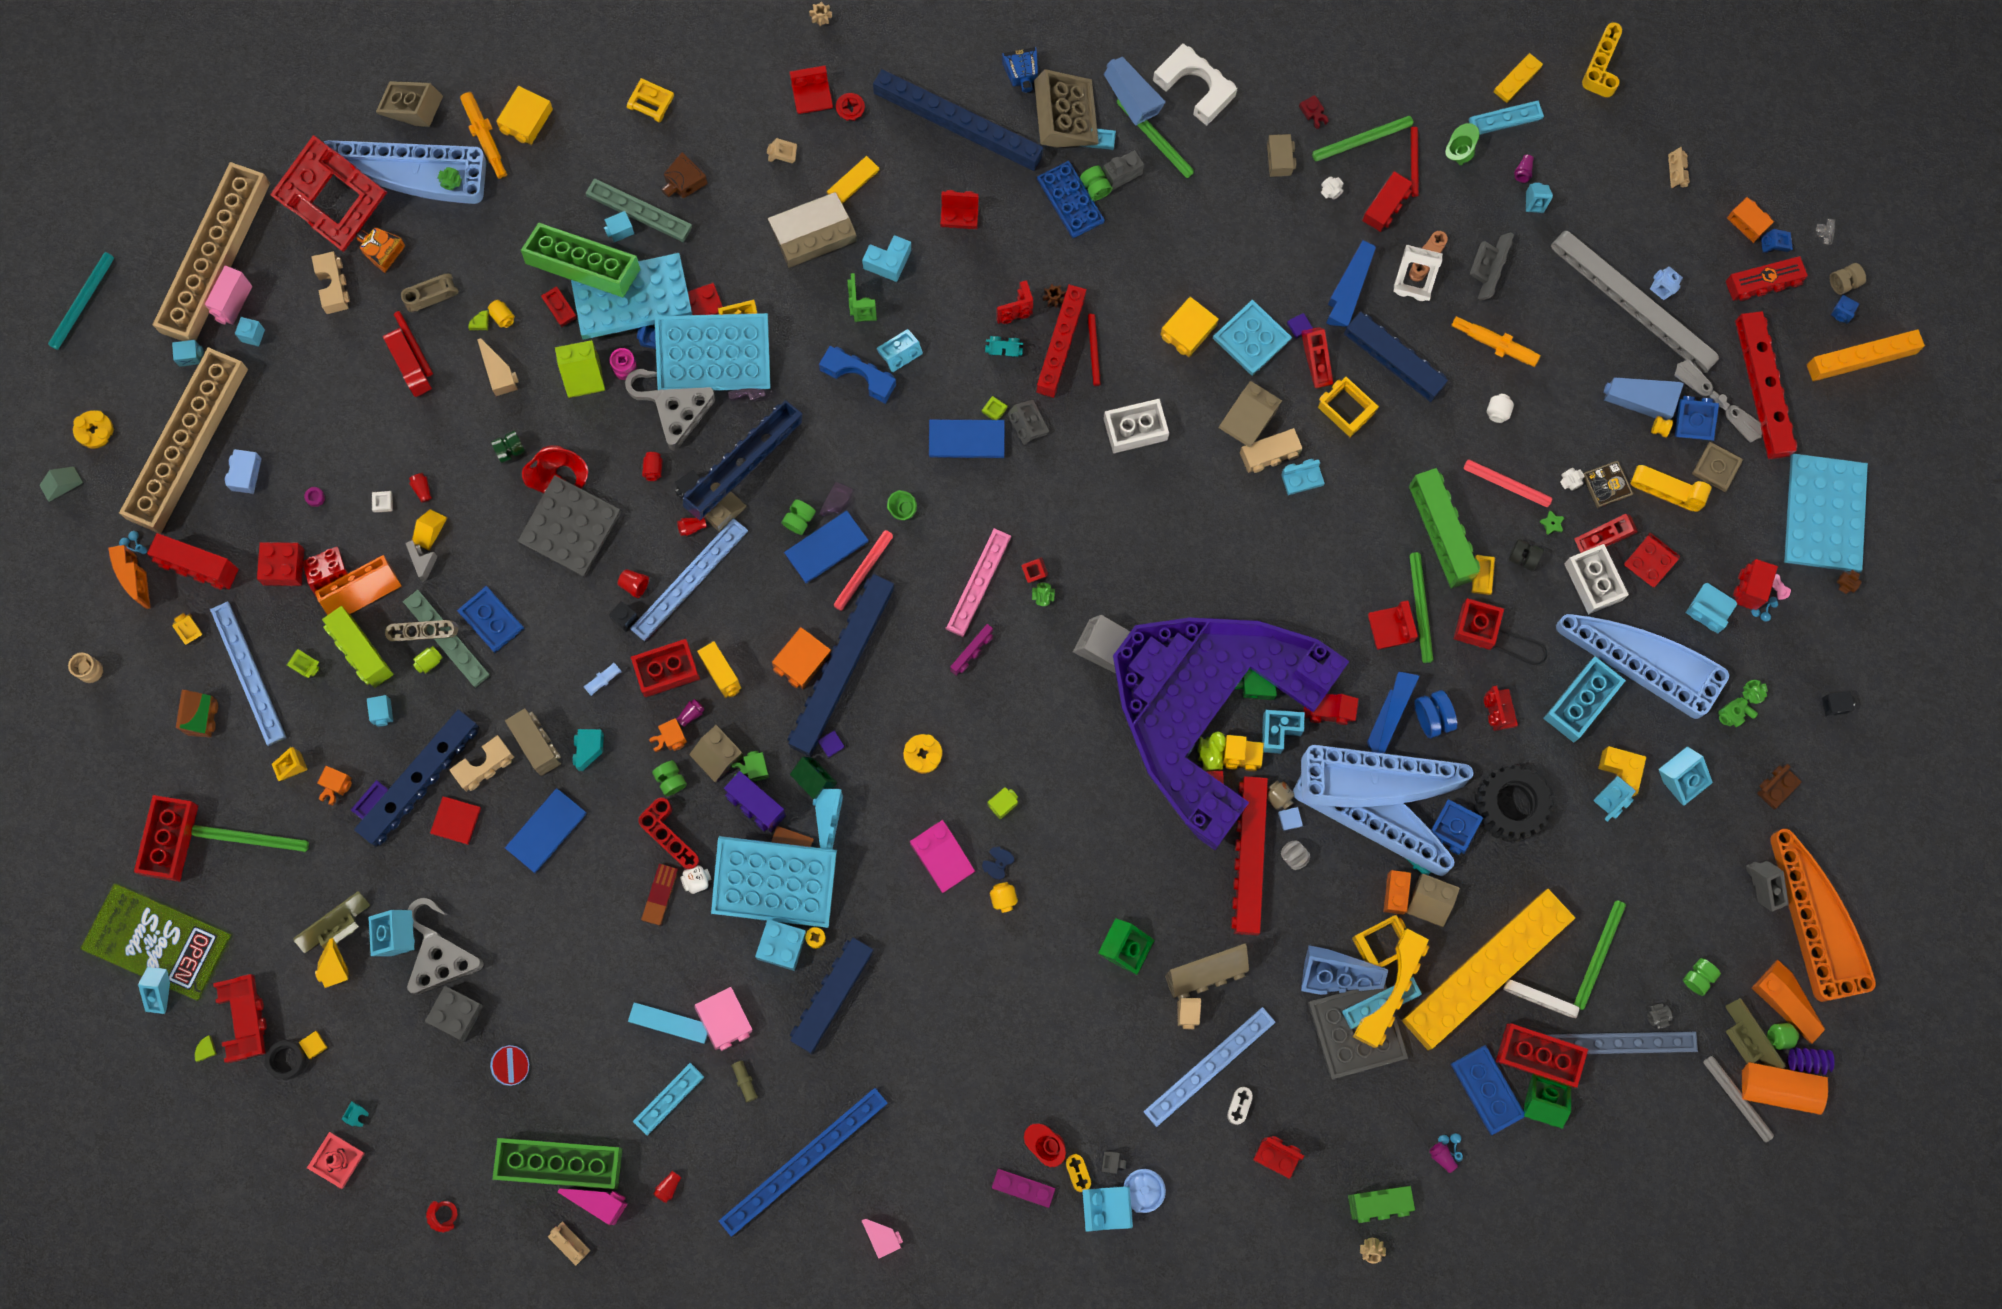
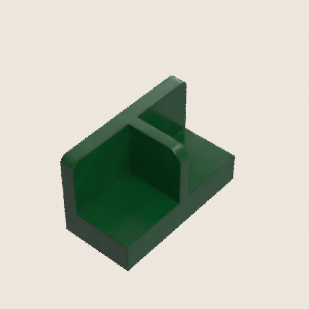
[790,757,837,799]

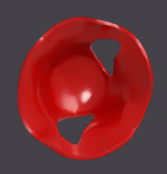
[522,445,588,493]

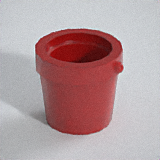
[618,569,649,598]

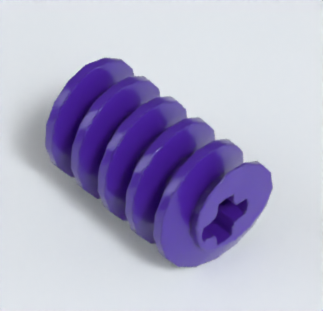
[1788,1047,1834,1075]

